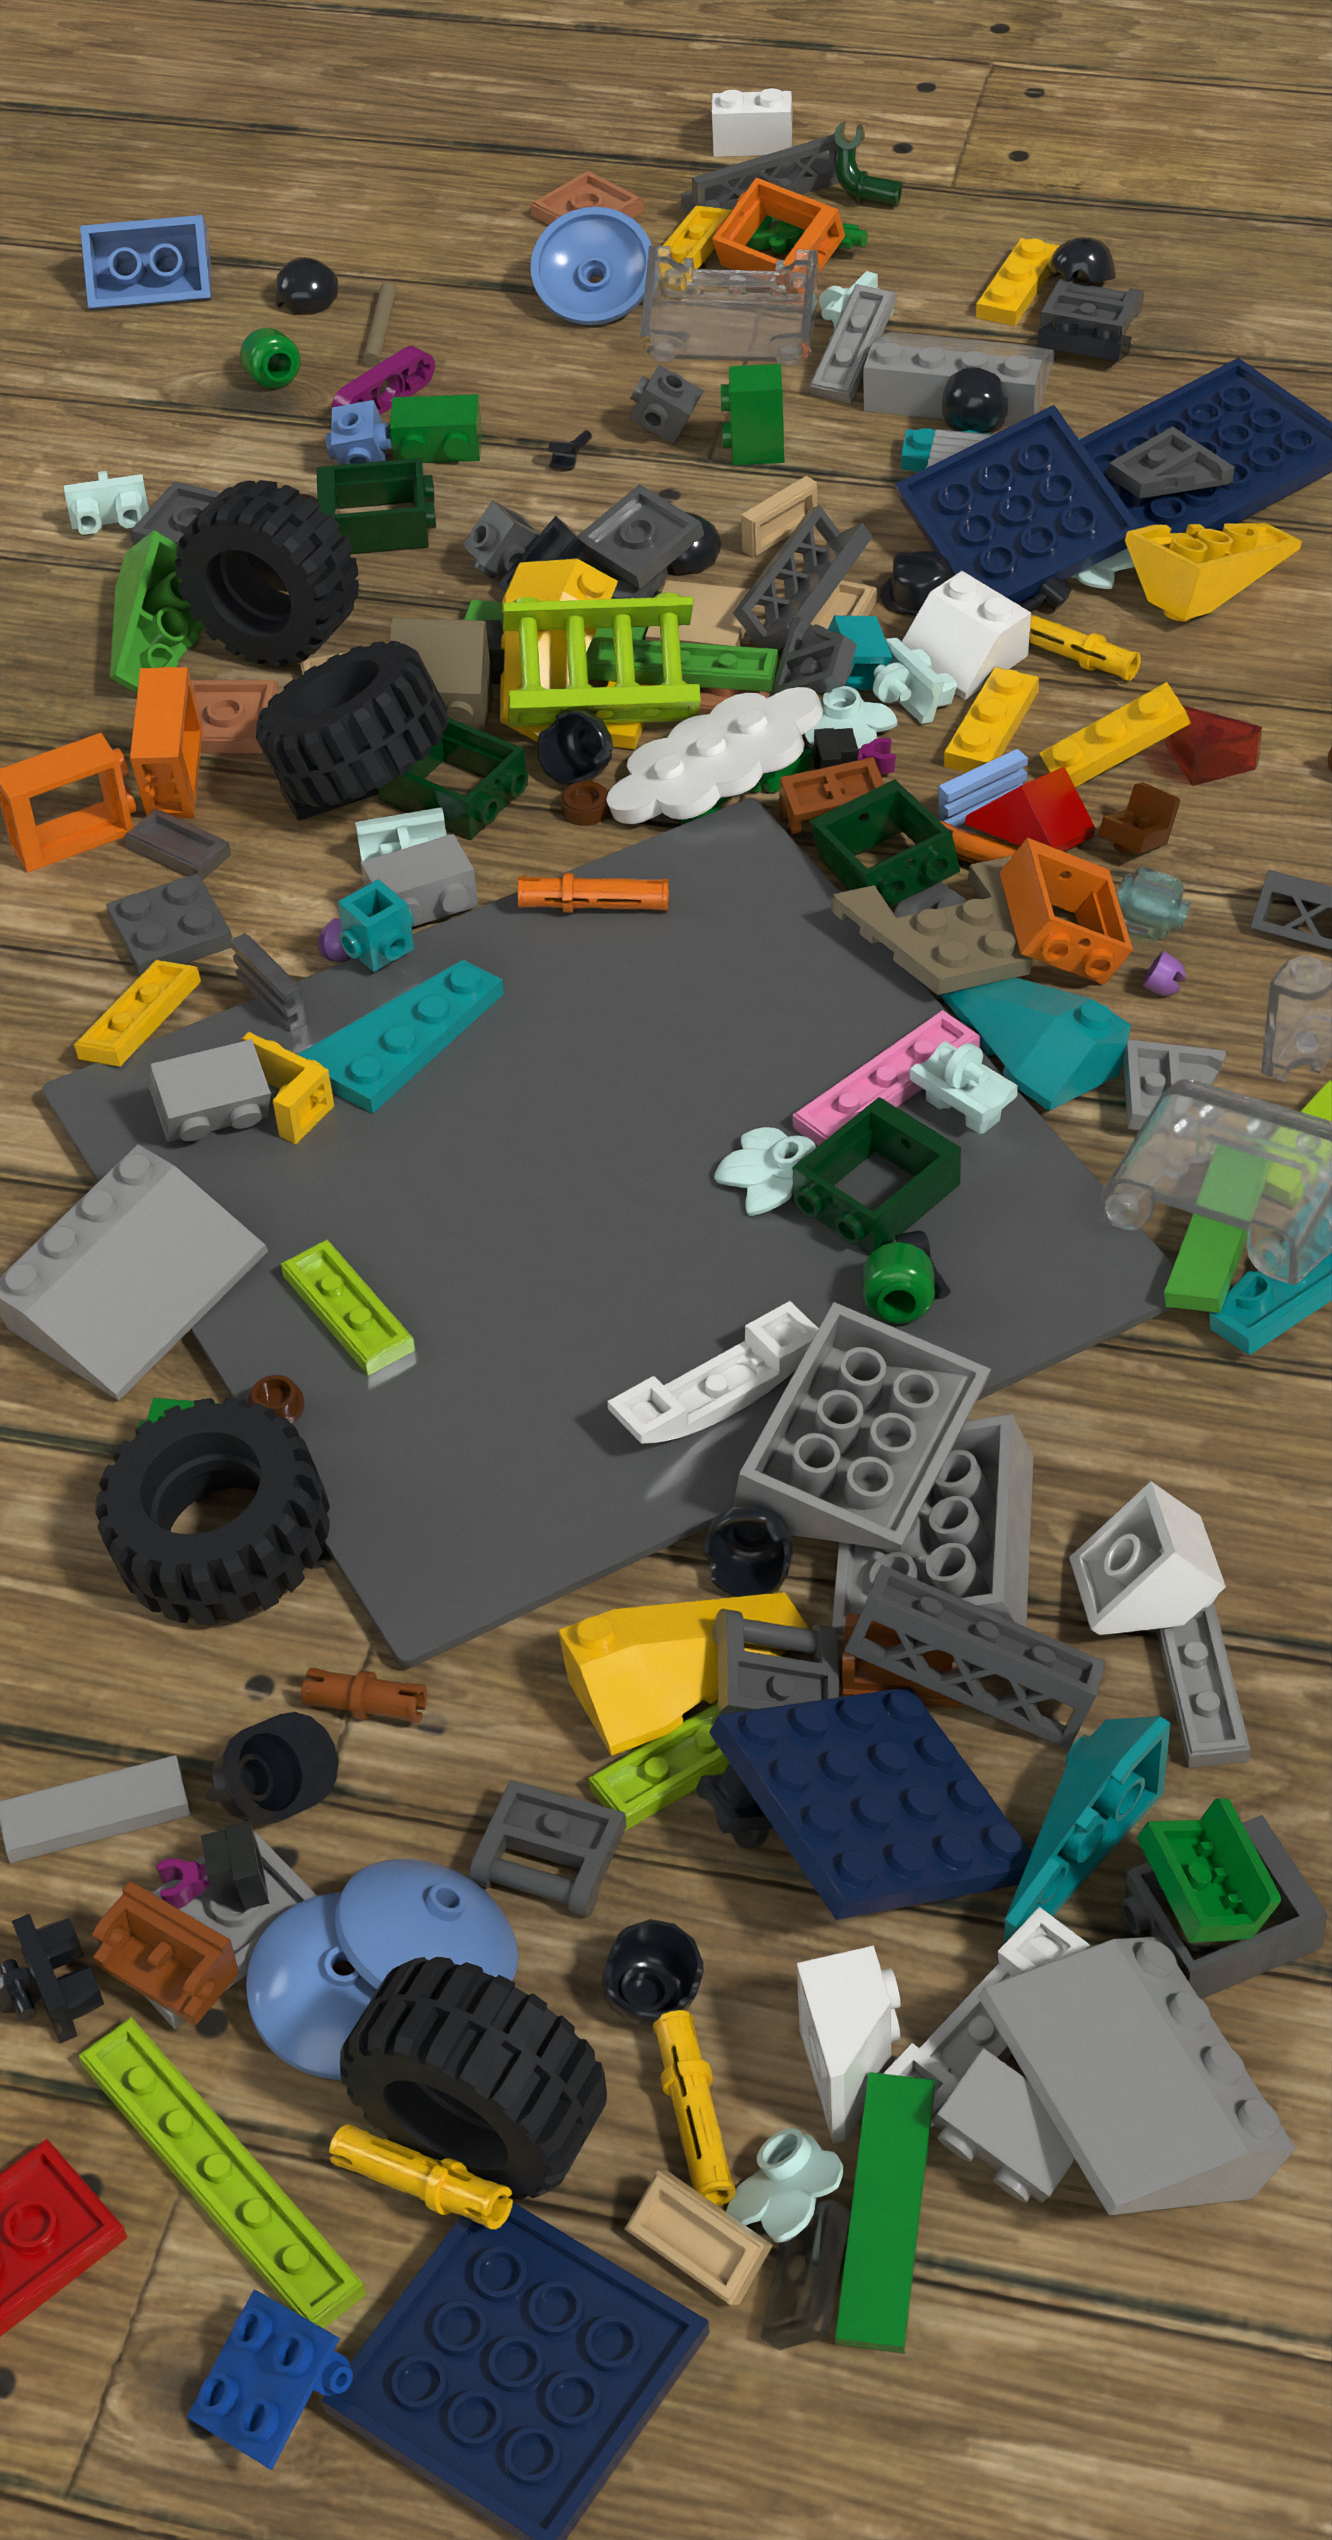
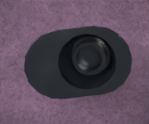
[880,551,955,616]
[205,1712,338,1825]

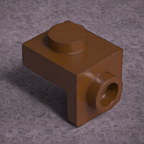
[1098,782,1180,856]

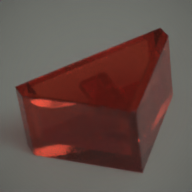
[1165,705,1262,786]

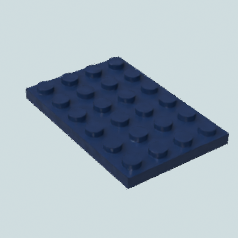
[1079,358,1332,533]

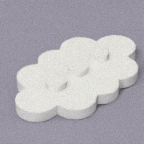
[606,687,823,824]

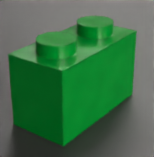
[720,364,785,465]
[390,394,482,463]

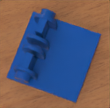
[187,2289,353,2470]

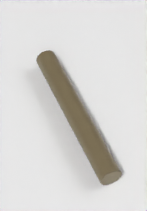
[363,282,397,367]

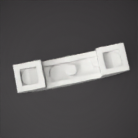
[607,1301,819,1444]
[883,1907,1090,2127]

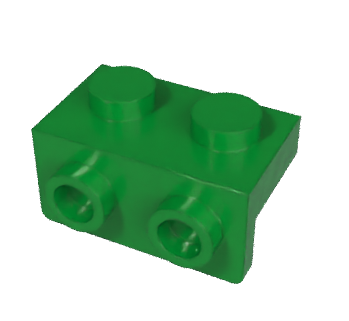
[1136,1798,1281,1943]

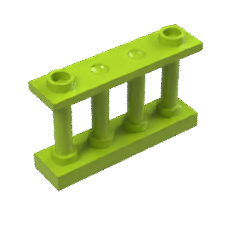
[503,592,701,727]

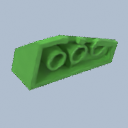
[110,530,205,694]

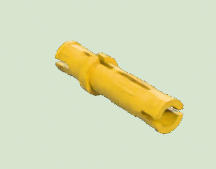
[1029,614,1141,681]
[653,2010,737,2206]
[329,2124,513,2229]

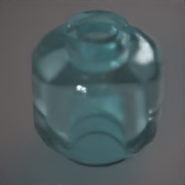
[1117,867,1191,940]

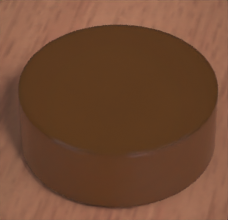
[561,781,610,826]

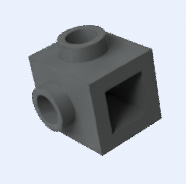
[629,365,704,445]
[463,500,540,579]

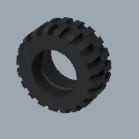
[175,480,359,666]
[256,641,448,807]
[95,1398,330,1625]
[340,1957,607,2200]

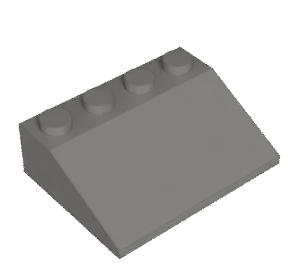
[863,331,1056,426]
[0,1144,268,1401]
[733,1302,991,1551]
[832,1414,1034,1636]
[978,1937,1296,2216]

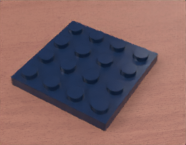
[895,405,1141,604]
[709,1687,1032,1920]
[321,2197,710,2540]

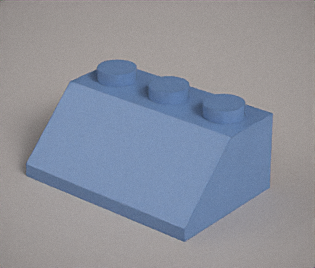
[80,215,211,310]

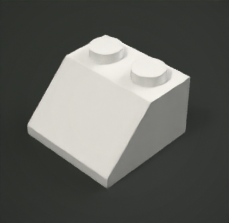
[712,88,793,157]
[902,571,1031,700]
[1069,1481,1226,1635]
[797,1945,901,2144]

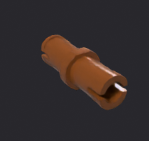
[301,1667,427,1723]

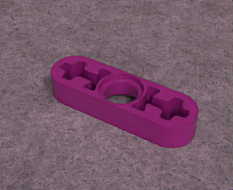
[332,346,435,415]

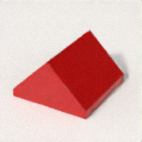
[964,766,1096,852]

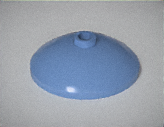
[531,207,655,325]
[335,1859,519,1989]
[246,1892,377,2080]

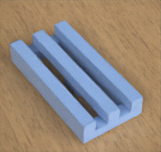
[938,749,1028,827]

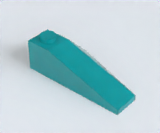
[940,977,1131,1111]
[1004,1716,1170,1944]

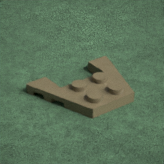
[831,856,1033,995]

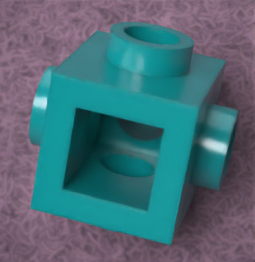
[338,879,414,972]

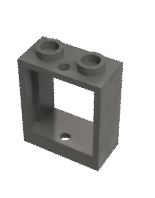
[1121,1815,1327,1999]

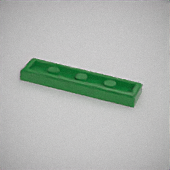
[835,2072,935,2354]

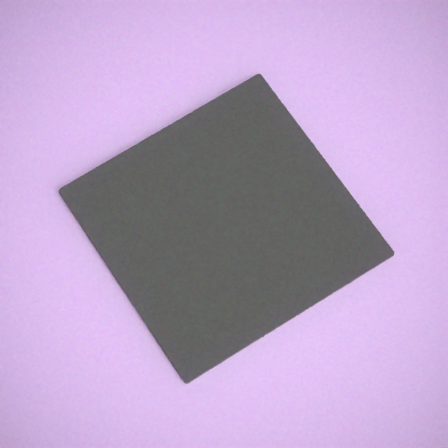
[42,798,1174,1668]

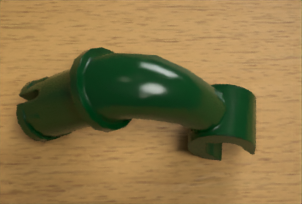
[834,122,903,206]

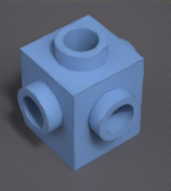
[326,400,391,465]

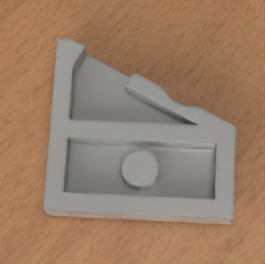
[1123,1039,1226,1135]

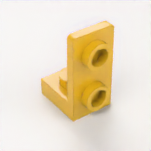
[241,1032,334,1145]

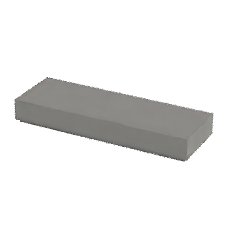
[809,284,897,404]
[1156,1602,1250,1768]
[0,1755,191,1864]

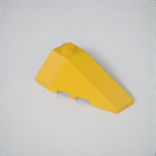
[1125,523,1302,622]
[500,559,618,742]
[558,1592,809,1756]

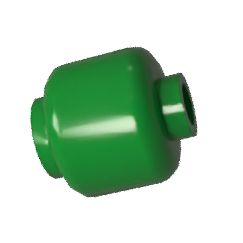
[240,328,301,389]
[862,1242,935,1325]

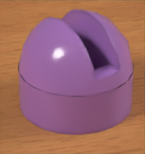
[318,918,351,962]
[1142,951,1186,996]

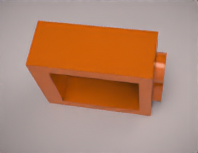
[712,177,845,298]
[130,667,203,818]
[0,733,136,873]
[1000,838,1133,985]

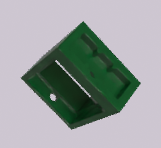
[317,458,436,554]
[378,717,528,840]
[810,779,960,907]
[792,1097,961,1254]

